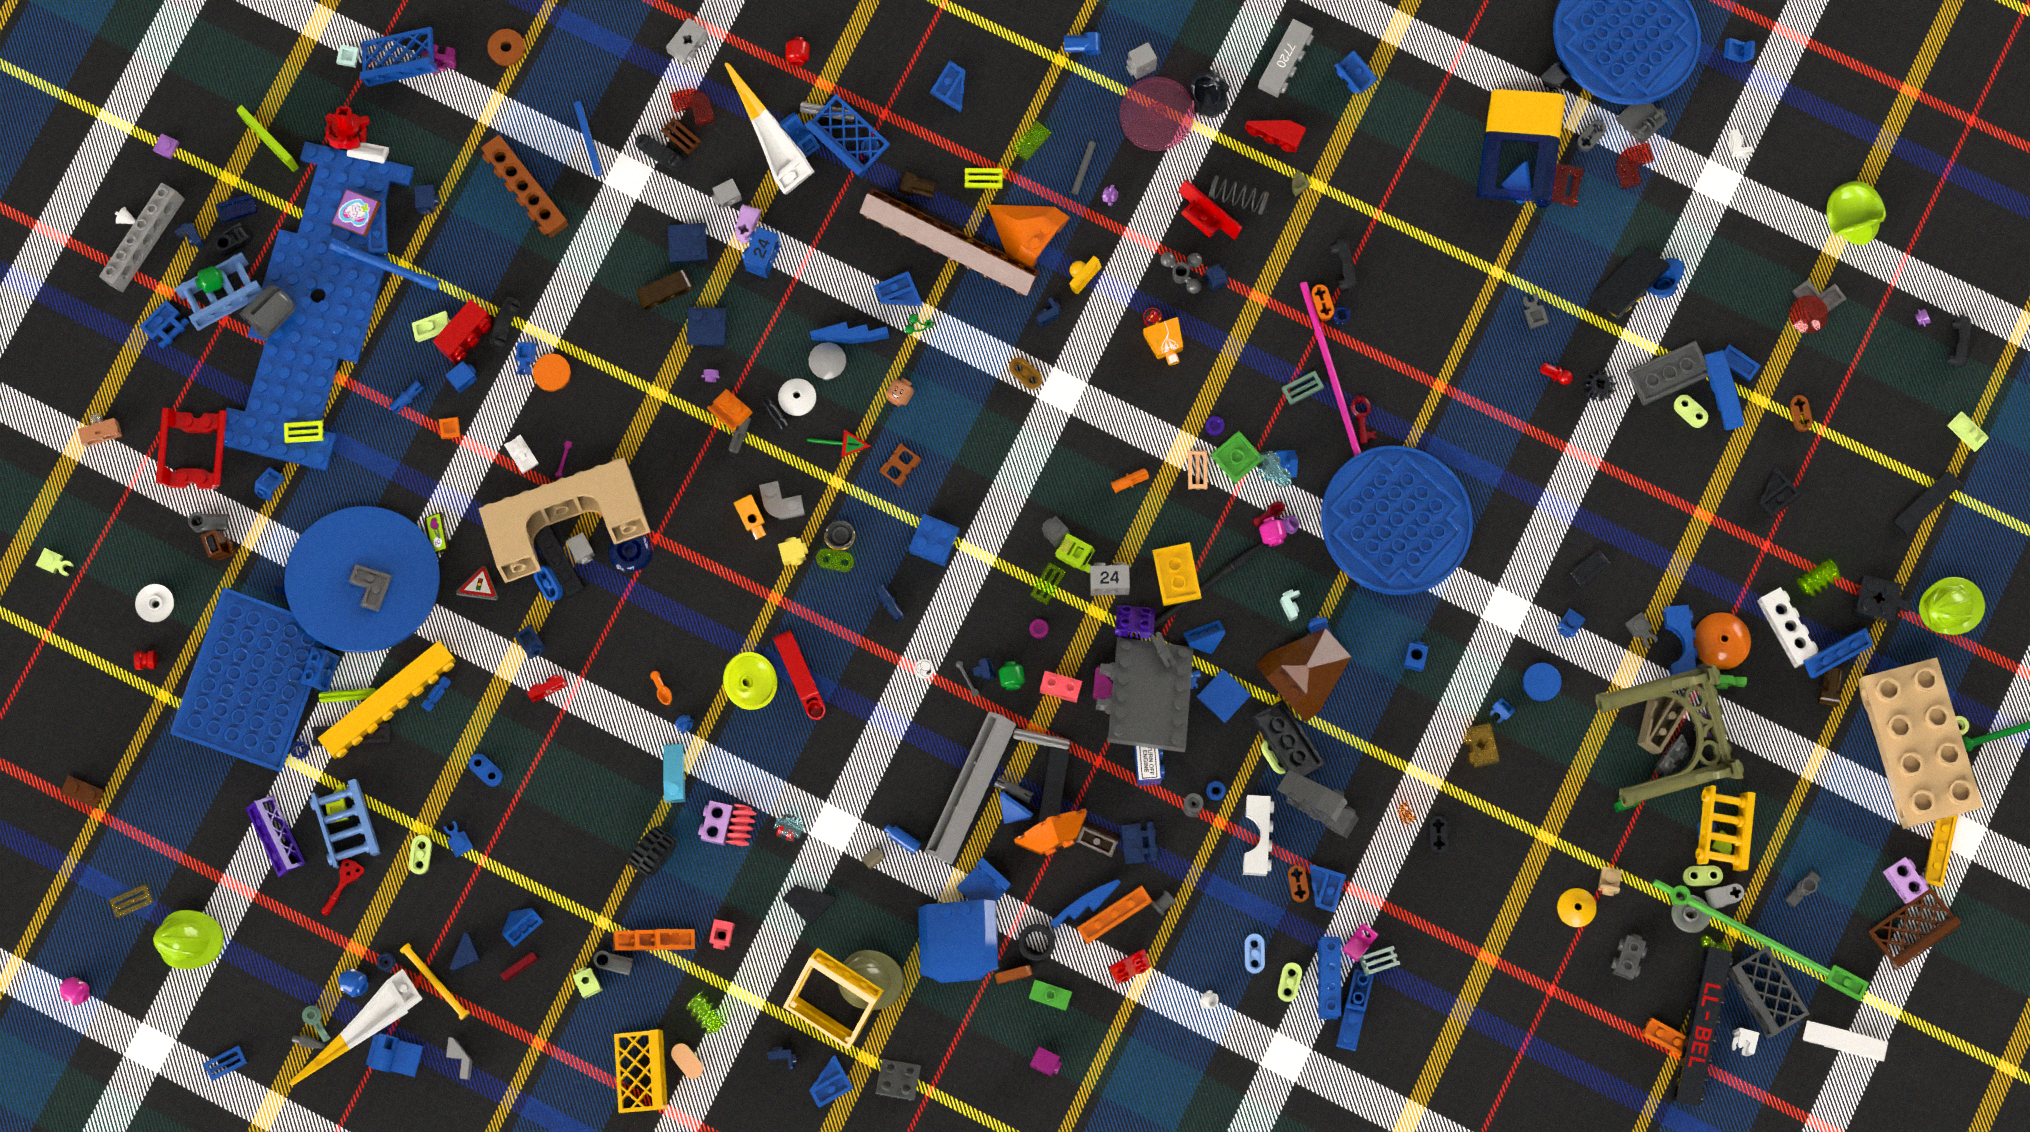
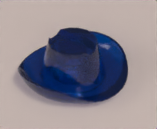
[608,534,652,572]

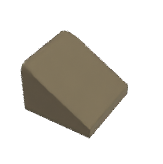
[861,847,884,870]

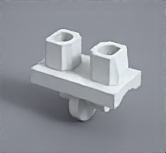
[504,435,539,474]

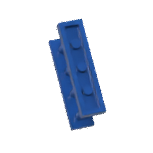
[1318,937,1341,1020]

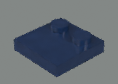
[668,222,708,264]
[687,307,727,347]

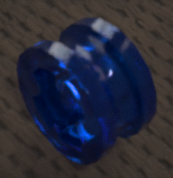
[1333,306,1351,325]
[290,741,309,759]

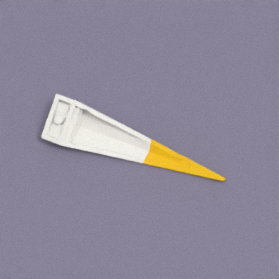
[725,63,814,194]
[289,969,423,1086]

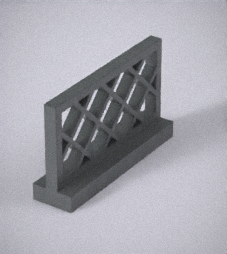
[1728,946,1810,1039]

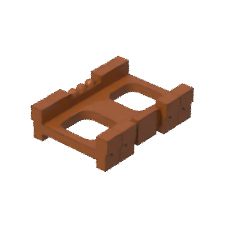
[879,443,922,488]

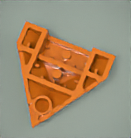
[987,205,1070,268]
[1014,808,1087,856]

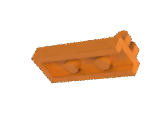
[1642,1018,1685,1056]

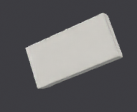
[347,142,389,163]

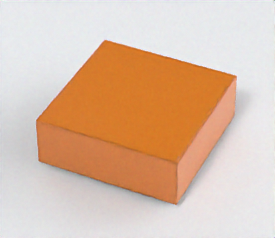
[439,417,461,439]

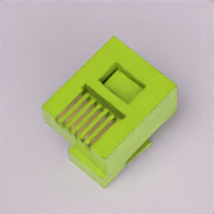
[1055,533,1095,573]

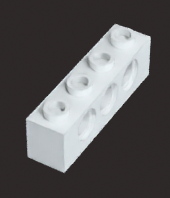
[1757,587,1819,668]

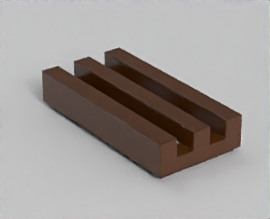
[661,117,701,156]

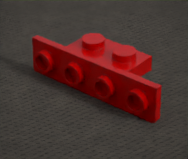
[1178,180,1242,240]

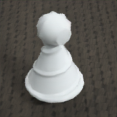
[115,207,136,224]

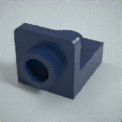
[175,222,205,250]
[1036,297,1061,328]
[514,624,546,659]

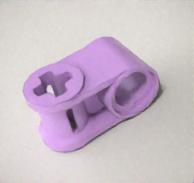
[735,204,761,243]

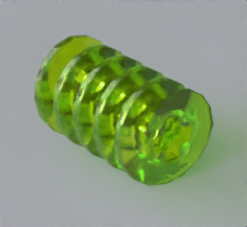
[1797,558,1841,597]
[686,991,728,1035]

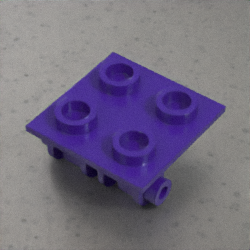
[1115,605,1156,639]

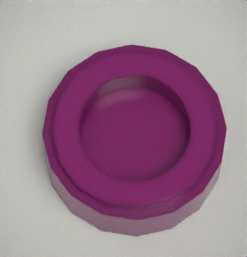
[1029,619,1049,639]

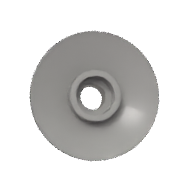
[1671,895,1711,933]

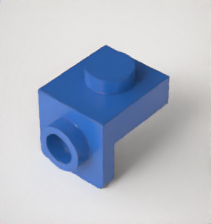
[1724,38,1755,63]

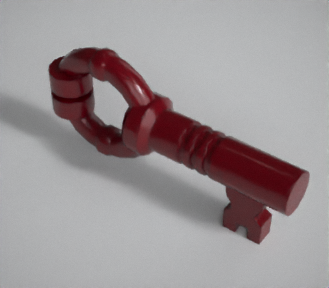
[1350,396,1377,444]

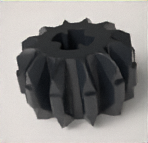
[1583,370,1616,402]

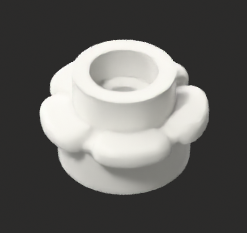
[1201,990,1219,1009]

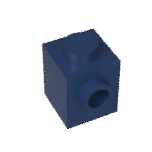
[414,185,440,215]

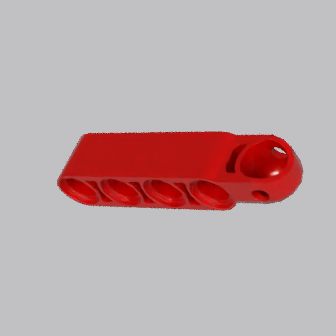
[773,630,826,721]

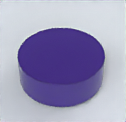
[1205,416,1225,436]

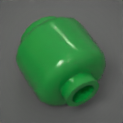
[195,266,225,293]
[999,661,1025,690]

